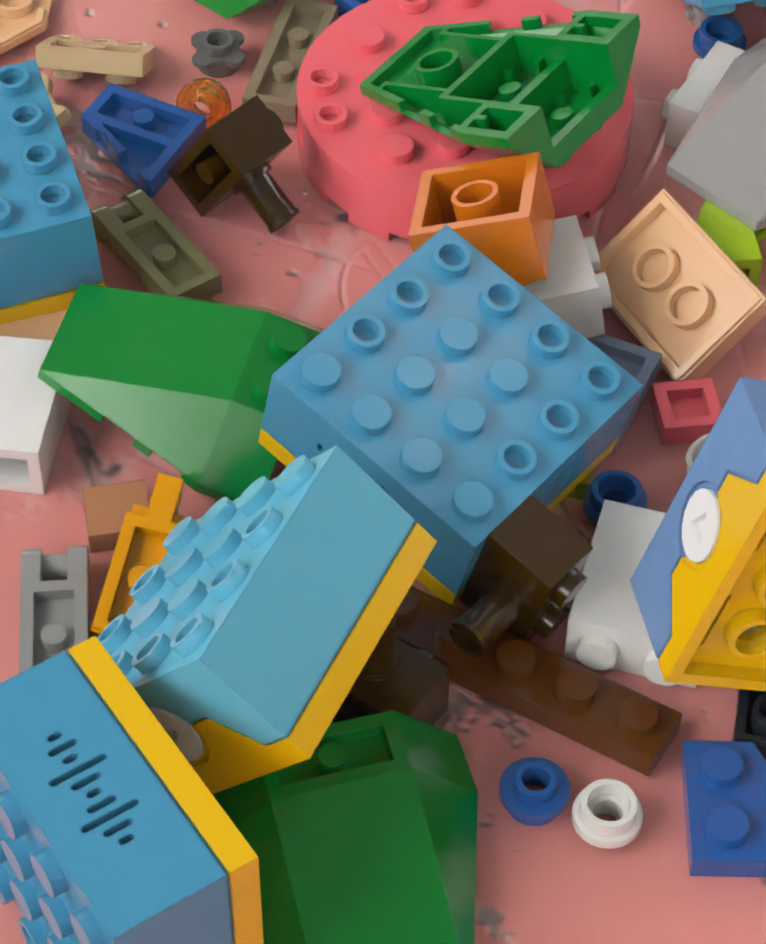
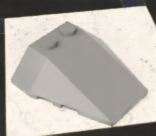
[666,37,766,231]

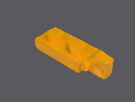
[90,473,186,638]

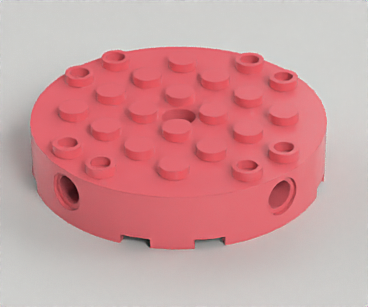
[296,0,634,241]

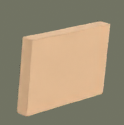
[594,188,766,381]

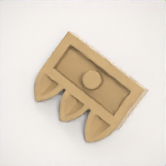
[35,34,155,85]

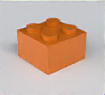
[408,151,555,286]

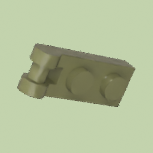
[90,188,222,299]

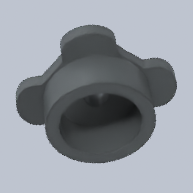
[191,28,246,78]

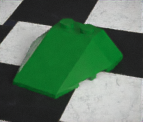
[359,10,641,168]
[38,283,324,501]

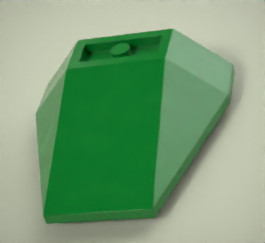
[212,710,478,944]

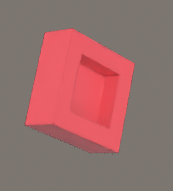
[650,378,722,445]

